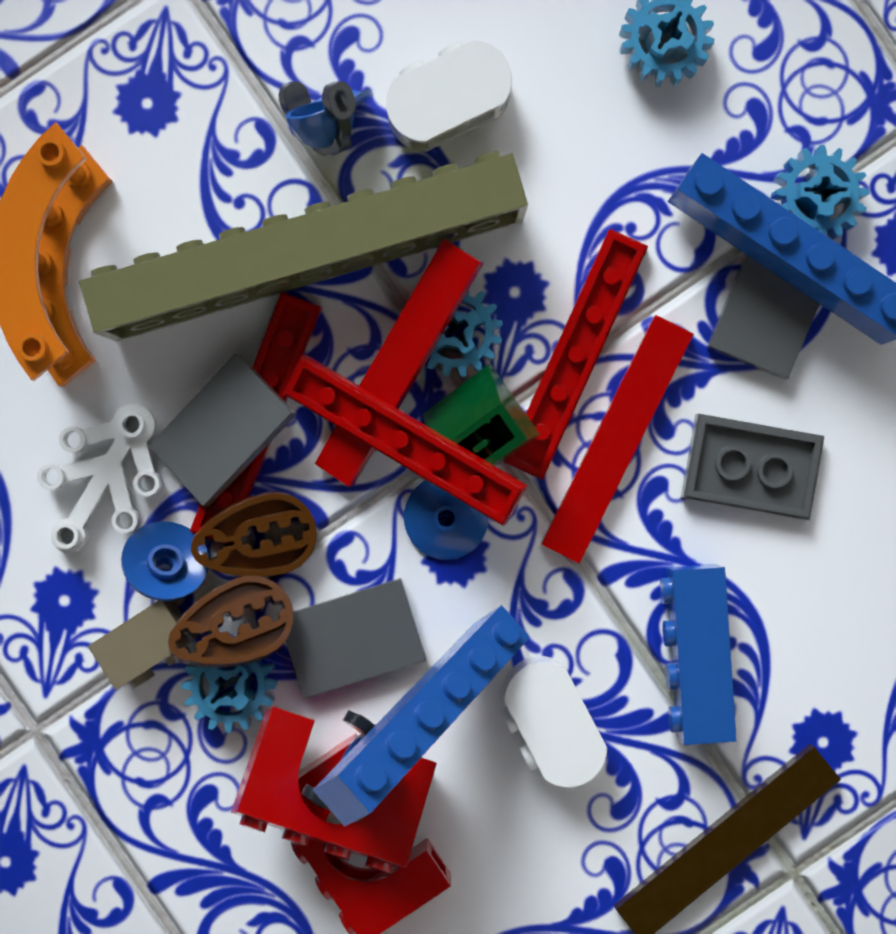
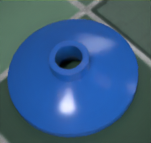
[404,480,489,560]
[121,521,209,601]

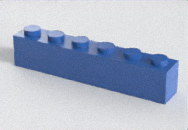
[667,153,896,345]
[313,605,530,827]

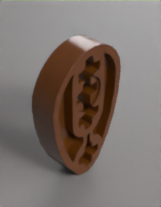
[191,491,317,577]
[168,576,293,668]

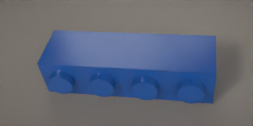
[660,564,737,745]

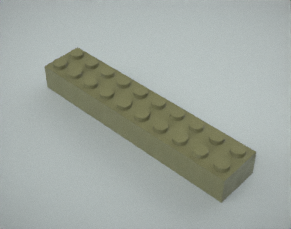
[79,151,528,342]

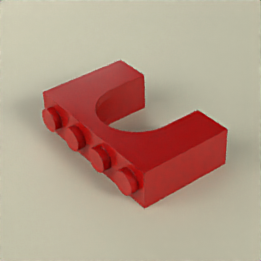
[231,706,437,873]
[291,733,451,934]

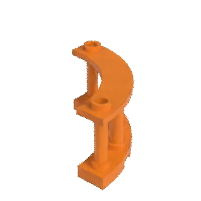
[0,122,113,387]

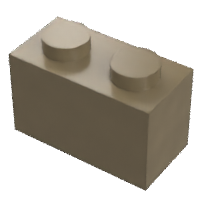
[87,601,198,690]

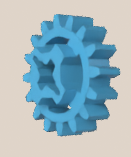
[619,0,715,87]
[771,145,870,240]
[427,290,503,378]
[182,636,278,733]

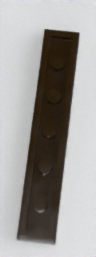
[614,744,841,934]

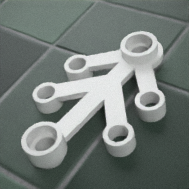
[37,403,163,553]

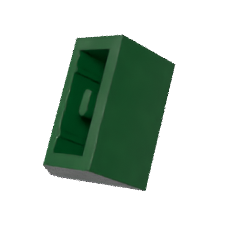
[423,364,540,467]

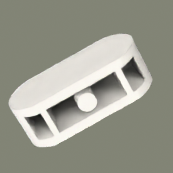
[386,40,512,152]
[500,656,607,788]

